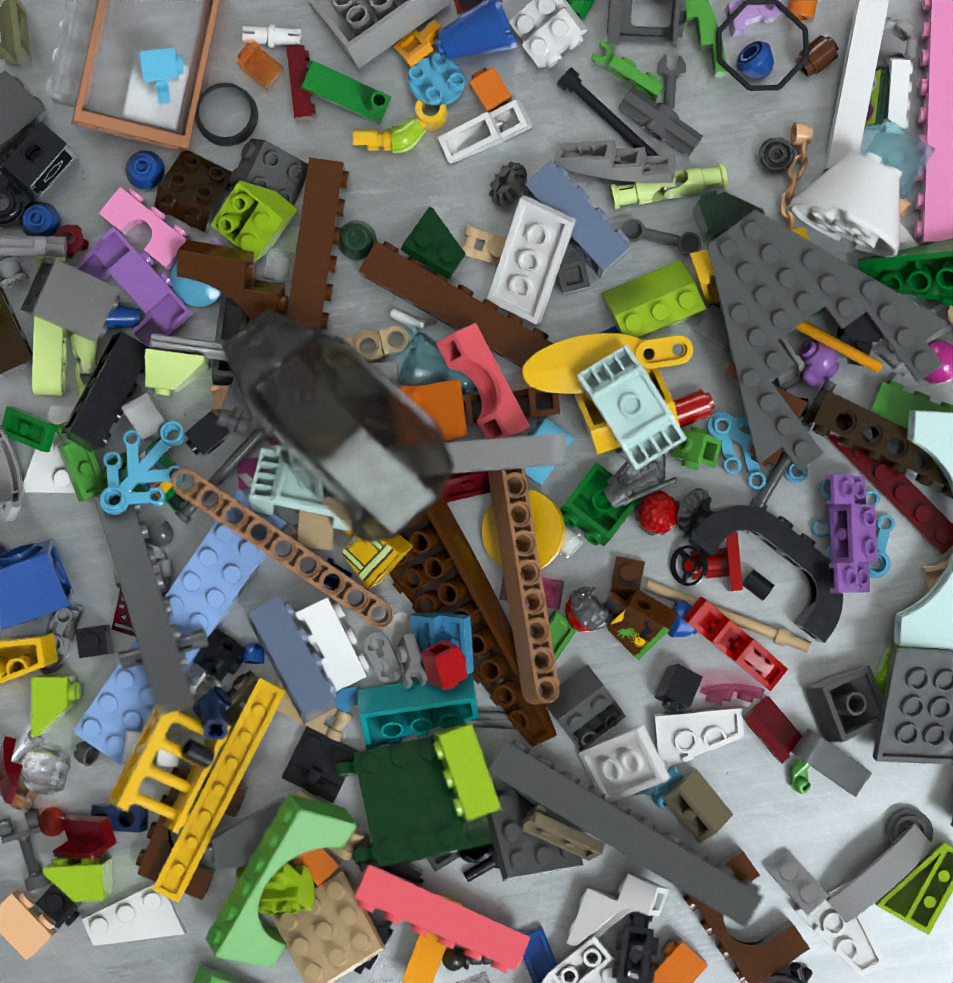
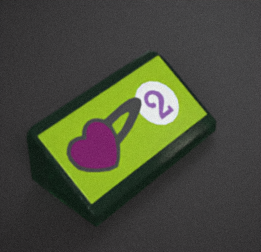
[864,68,890,131]

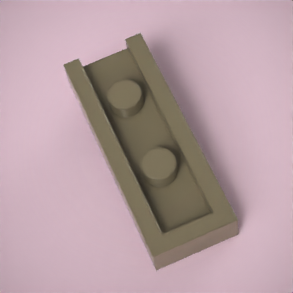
[521,805,605,861]

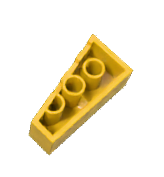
[0,632,58,684]

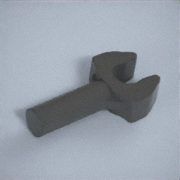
[657,54,686,110]

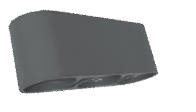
[792,728,873,797]

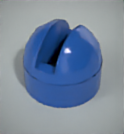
[241,643,265,664]

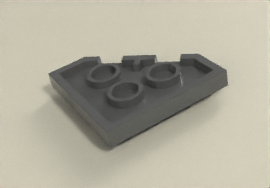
[486,788,583,881]

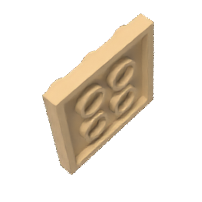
[272,871,386,983]

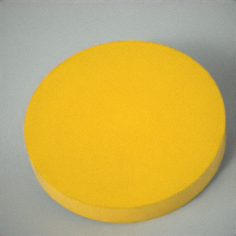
[482,489,565,573]

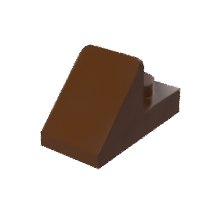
[608,556,645,614]

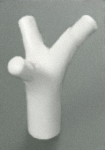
[390,307,437,339]

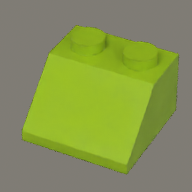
[31,675,82,737]

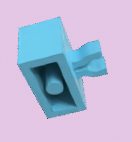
[139,47,185,104]

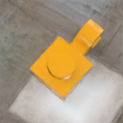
[393,20,442,67]

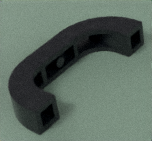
[682,505,843,643]

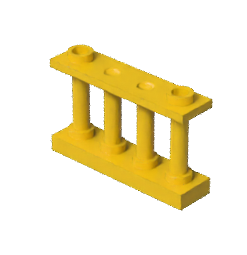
[108,705,231,834]

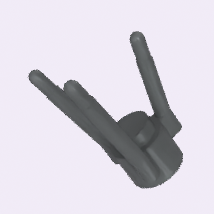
[603,461,678,508]

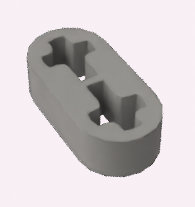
[363,632,402,684]

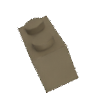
[662,769,734,843]

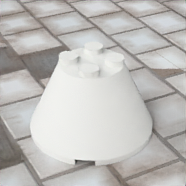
[789,151,902,257]

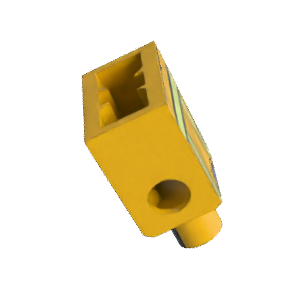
[342,519,413,590]

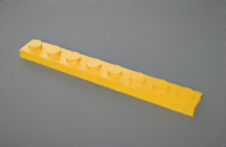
[152,677,286,903]

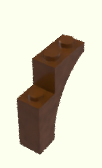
[177,240,289,347]

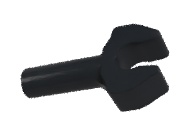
[463,848,500,883]

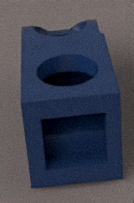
[91,804,148,833]

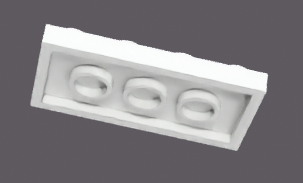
[487,195,576,325]

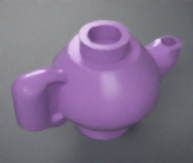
[799,329,839,389]

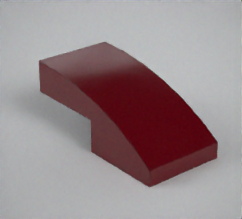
[0,736,23,804]

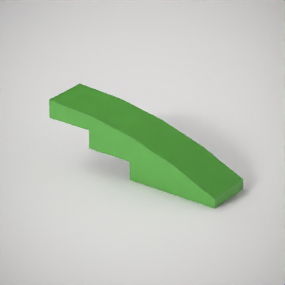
[683,0,727,79]

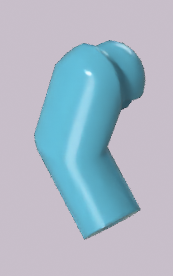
[652,766,683,809]

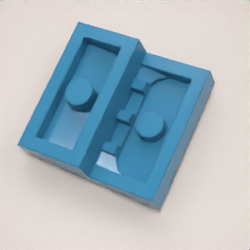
[410,613,474,674]

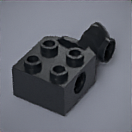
[0,122,77,227]

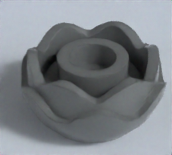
[758,137,795,173]

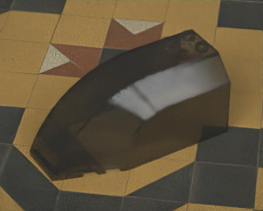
[222,309,455,543]

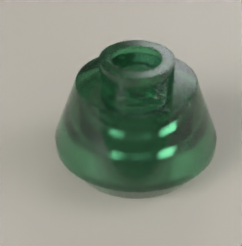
[338,220,377,260]

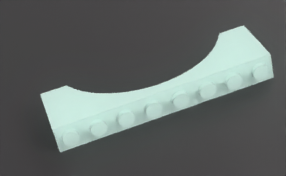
[894,410,953,649]

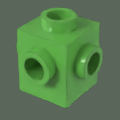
[671,426,722,470]

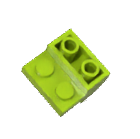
[235,863,315,915]

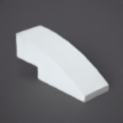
[437,99,533,164]

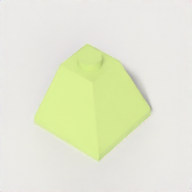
[145,349,211,396]

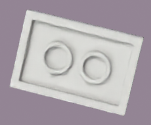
[578,725,670,803]

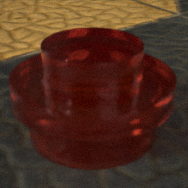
[39,807,66,837]

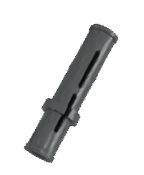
[118,628,209,670]

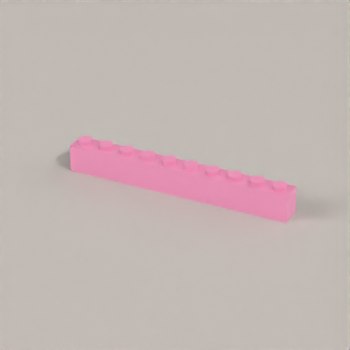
[914,0,953,246]

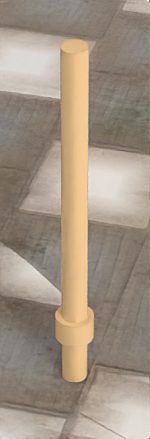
[644,579,811,652]

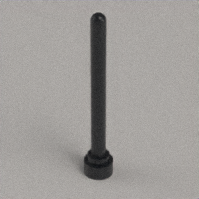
[556,67,659,156]

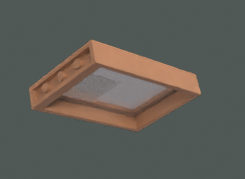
[71,0,219,152]

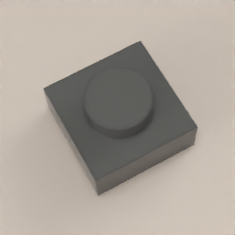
[557,258,591,295]

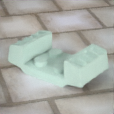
[577,344,687,470]
[249,448,370,531]

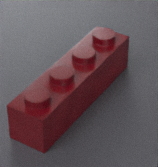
[286,45,316,121]

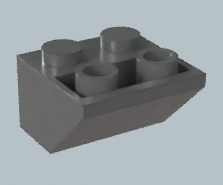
[545,665,626,751]

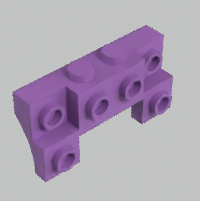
[74,226,193,347]
[825,474,878,593]

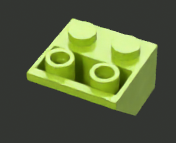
[211,181,298,261]
[43,853,113,902]

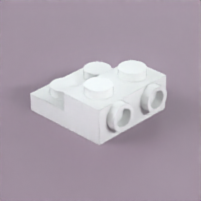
[508,0,588,68]

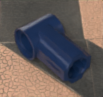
[193,686,232,741]

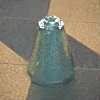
[398,332,477,395]

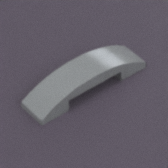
[827,823,934,923]

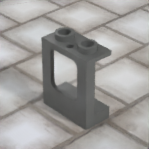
[607,0,686,48]

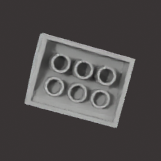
[307,0,452,69]

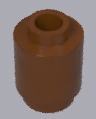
[795,35,839,77]

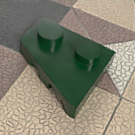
[401,206,466,280]

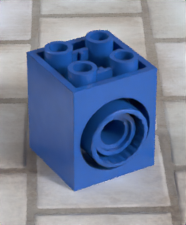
[0,539,74,630]

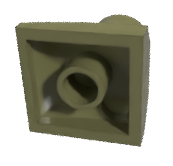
[0,0,32,66]

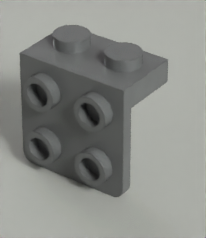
[227,138,308,206]

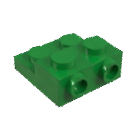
[560,462,640,546]

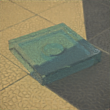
[863,118,936,199]

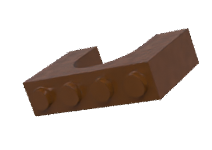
[135,763,248,900]
[683,848,810,983]

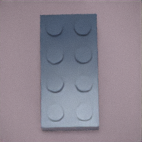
[523,161,629,278]
[248,596,337,724]

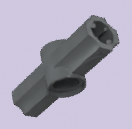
[618,86,703,157]

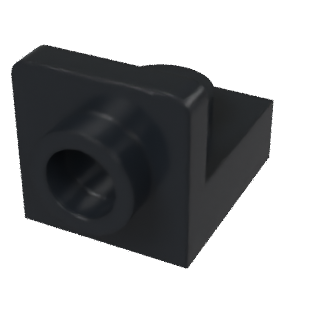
[35,883,83,929]

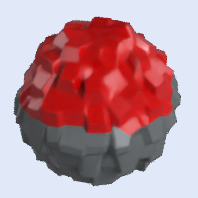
[634,490,680,536]
[565,587,610,632]

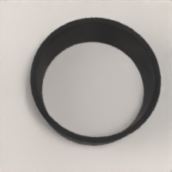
[196,83,258,147]

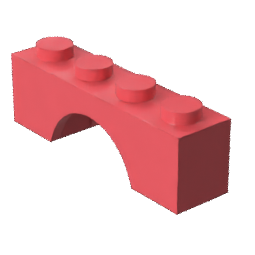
[436,323,530,440]

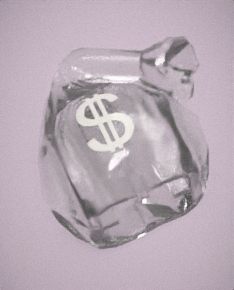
[11,730,71,795]

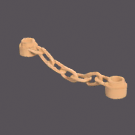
[781,122,813,229]

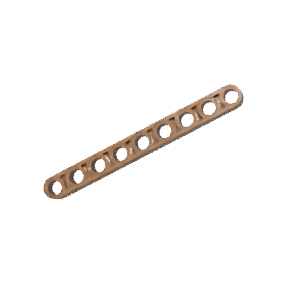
[171,467,393,628]
[488,468,559,705]

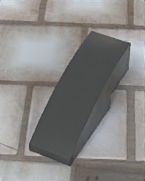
[211,293,249,386]

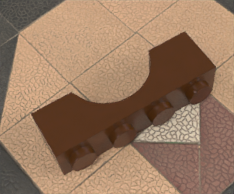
[462,387,560,426]

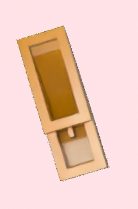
[401,893,462,983]

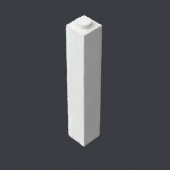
[823,0,889,170]

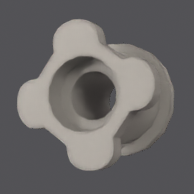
[0,255,29,289]

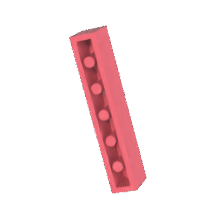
[352,864,531,973]

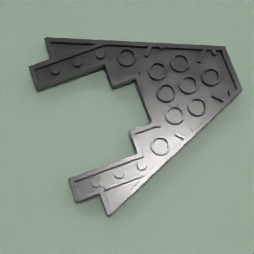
[707,210,948,470]

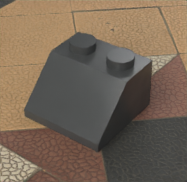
[806,665,883,742]

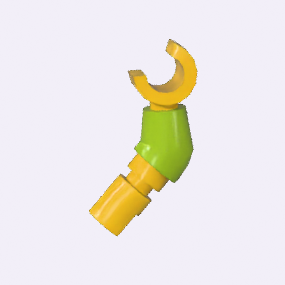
[353,99,448,153]

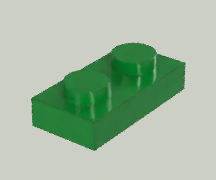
[1,406,57,452]

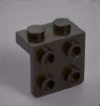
[154,150,232,232]

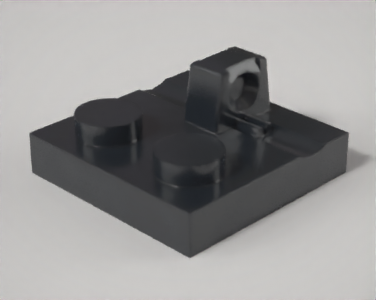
[281,726,359,803]

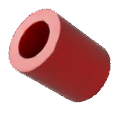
[673,389,715,428]

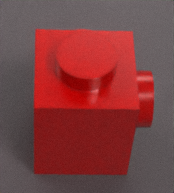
[420,640,468,690]

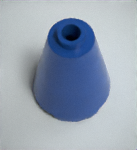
[435,0,518,59]

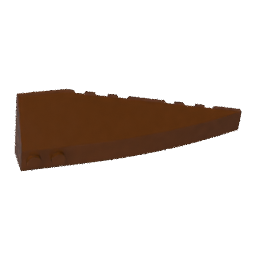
[359,475,557,747]

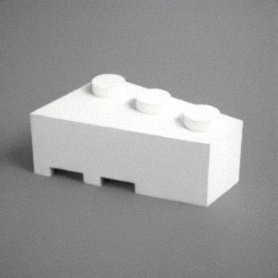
[296,597,370,691]

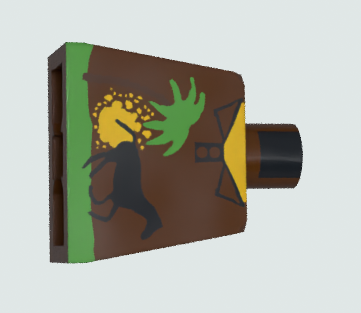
[602,590,678,660]

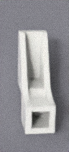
[567,874,669,946]

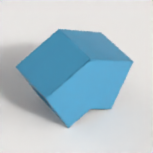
[335,686,360,713]

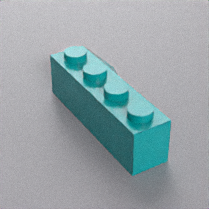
[357,673,479,750]

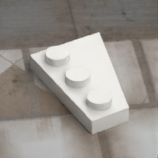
[23,406,76,494]
[654,706,744,770]
[81,883,186,946]
[794,885,887,977]

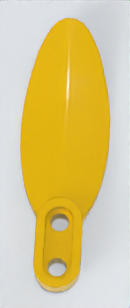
[522,333,693,394]

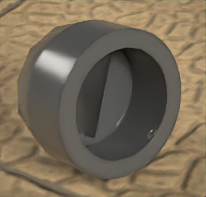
[148,521,173,545]
[74,741,100,766]

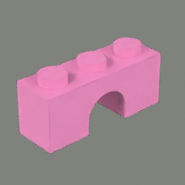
[98,187,189,271]

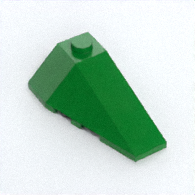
[858,239,953,306]

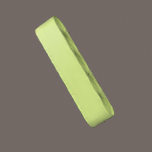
[32,255,69,396]

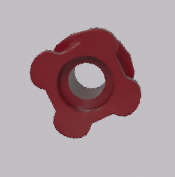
[54,224,89,259]

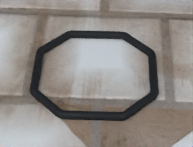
[716,0,809,91]

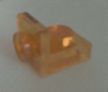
[237,42,284,90]

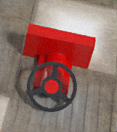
[670,532,743,591]

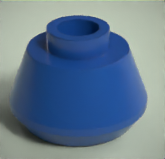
[736,41,774,79]
[125,150,165,190]
[20,202,60,237]
[667,600,697,638]

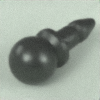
[442,947,492,971]

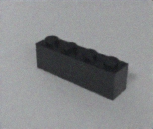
[60,331,149,452]

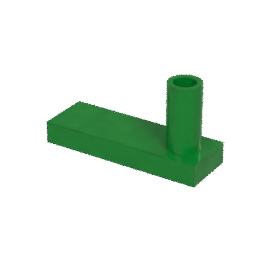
[300,61,391,124]

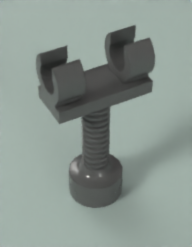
[0,809,50,892]

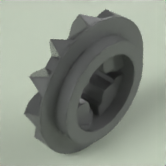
[489,161,527,206]
[677,488,712,532]
[886,809,933,846]

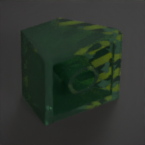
[692,190,765,243]

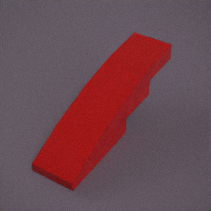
[683,596,788,691]

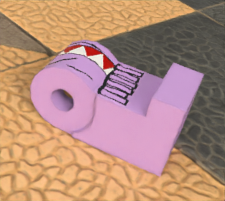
[725,0,782,37]

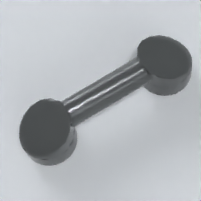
[622,219,701,255]

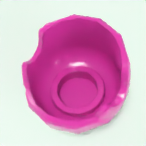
[924,341,953,384]

